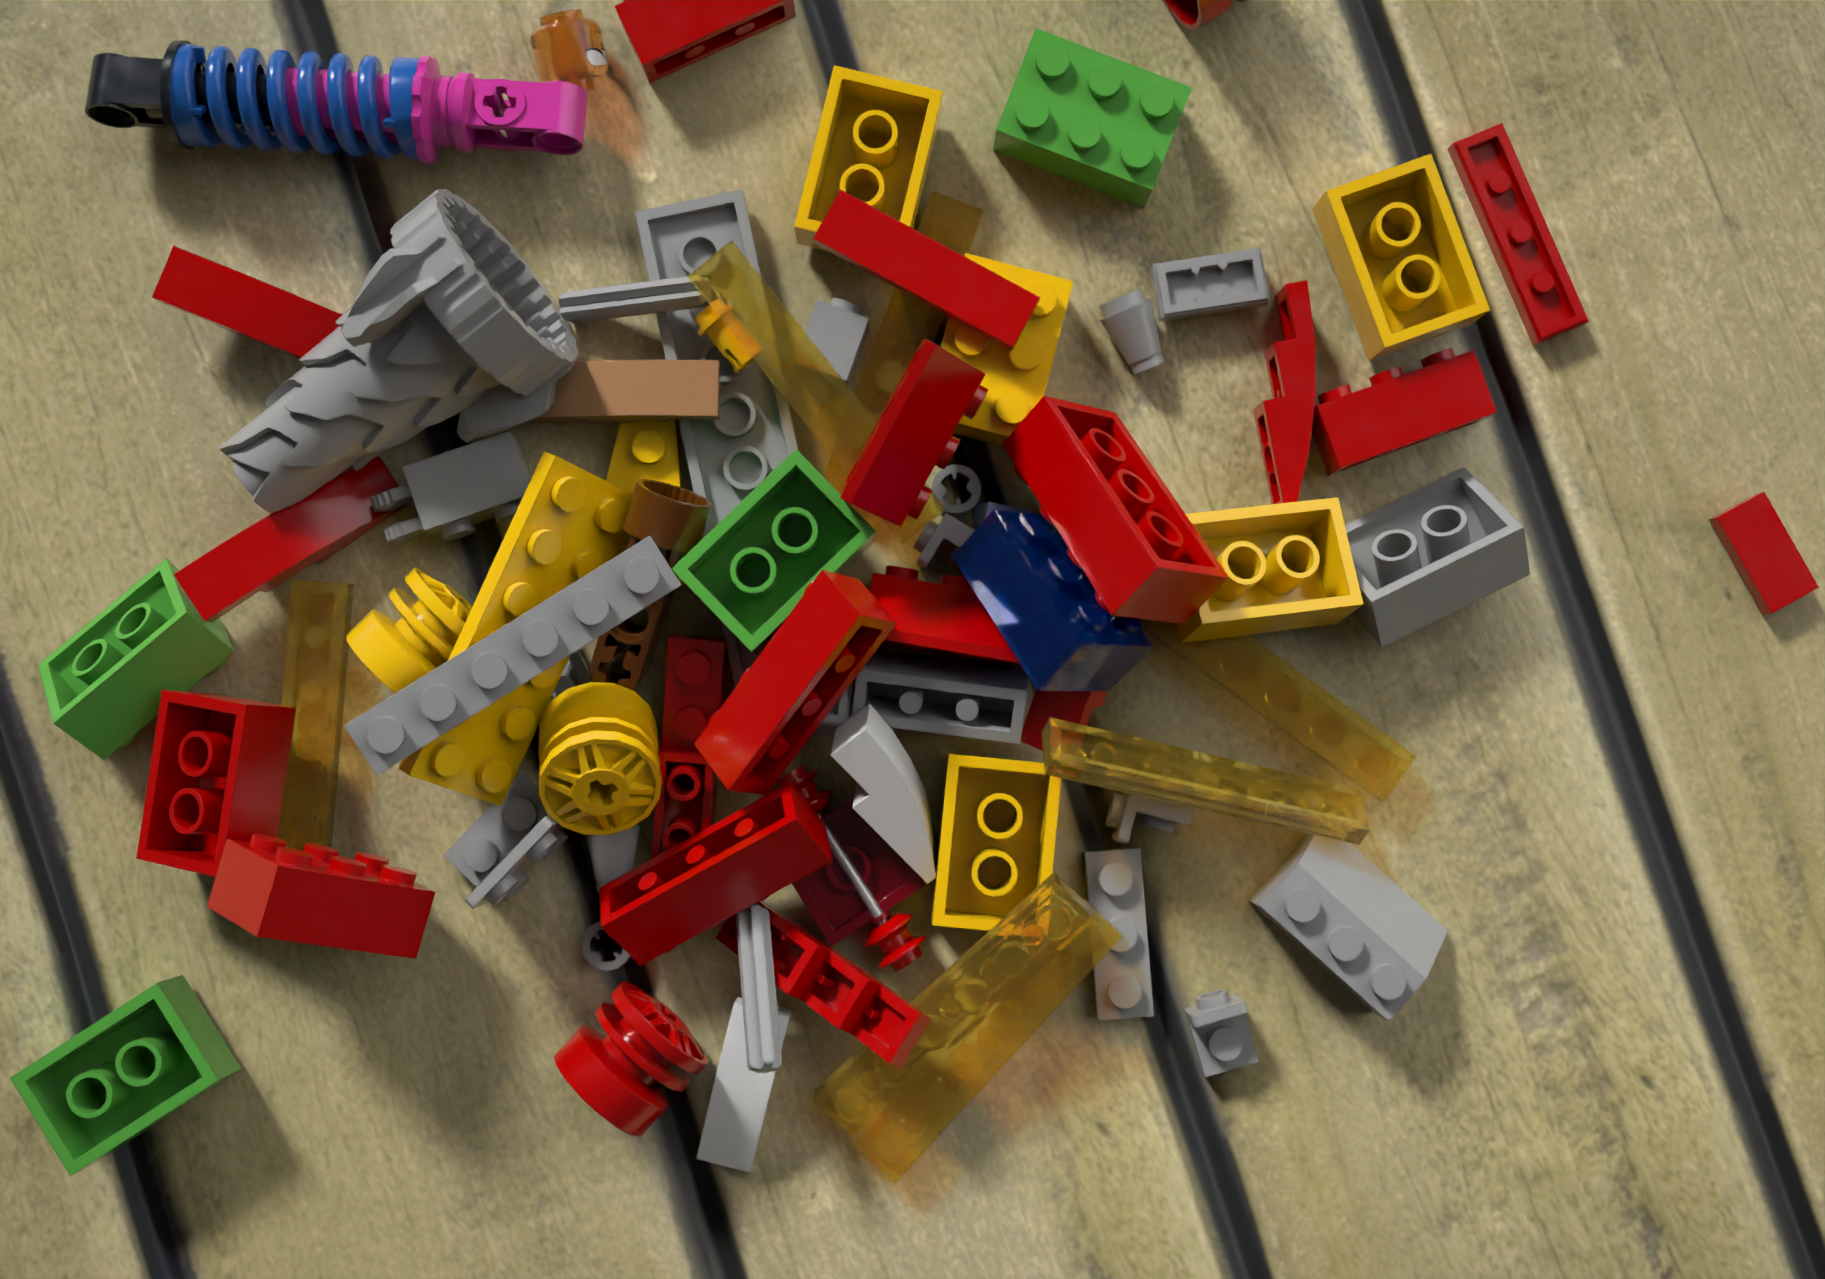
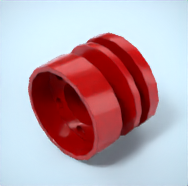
[554,981,709,1137]

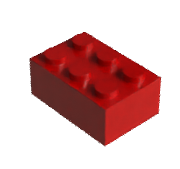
[136,689,296,877]
[207,834,436,959]

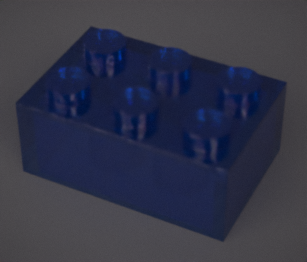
[952,510,1153,691]

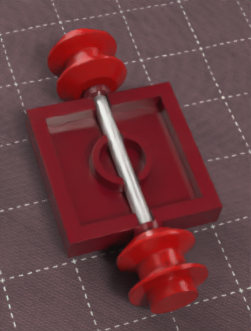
[775,765,926,972]

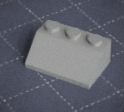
[1345,467,1530,648]
[1249,819,1448,1021]

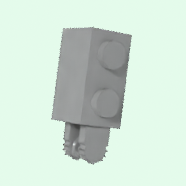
[370,431,531,544]

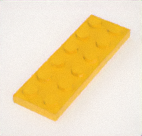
[398,451,633,806]

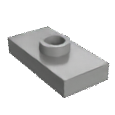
[1150,248,1270,322]

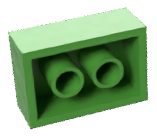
[993,28,1192,208]
[672,449,877,655]
[10,975,242,1176]

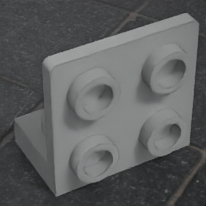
[443,774,568,909]

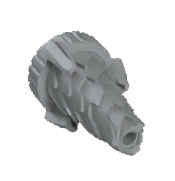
[219,189,579,513]

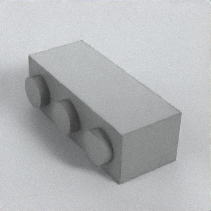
[852,650,1029,744]

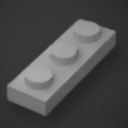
[1083,847,1154,1020]

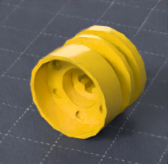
[346,567,472,693]
[538,682,662,835]

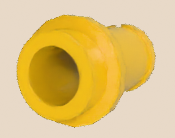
[694,299,764,373]

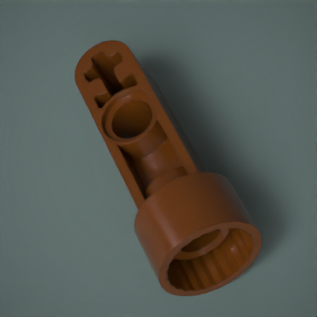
[589,479,713,690]

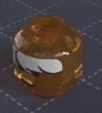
[530,9,609,92]

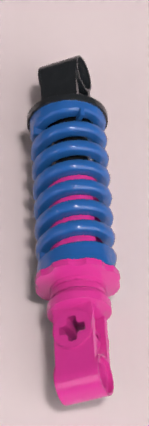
[85,40,588,164]

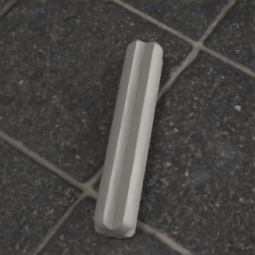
[558,275,712,323]
[736,904,782,1073]

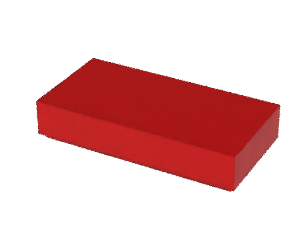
[1709,492,1819,615]

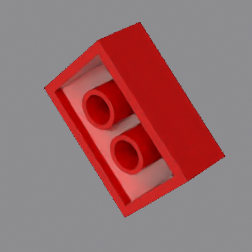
[840,339,988,527]
[869,565,1039,669]

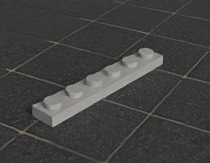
[344,536,681,776]

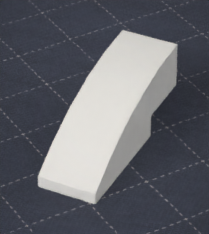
[831,703,938,884]
[696,997,792,1173]

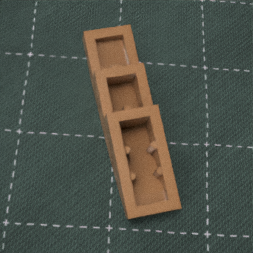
[528,360,721,425]

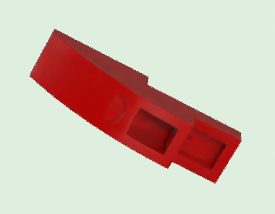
[652,634,727,858]

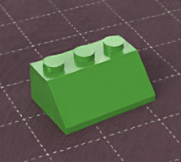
[38,558,234,760]

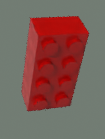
[1002,396,1229,624]

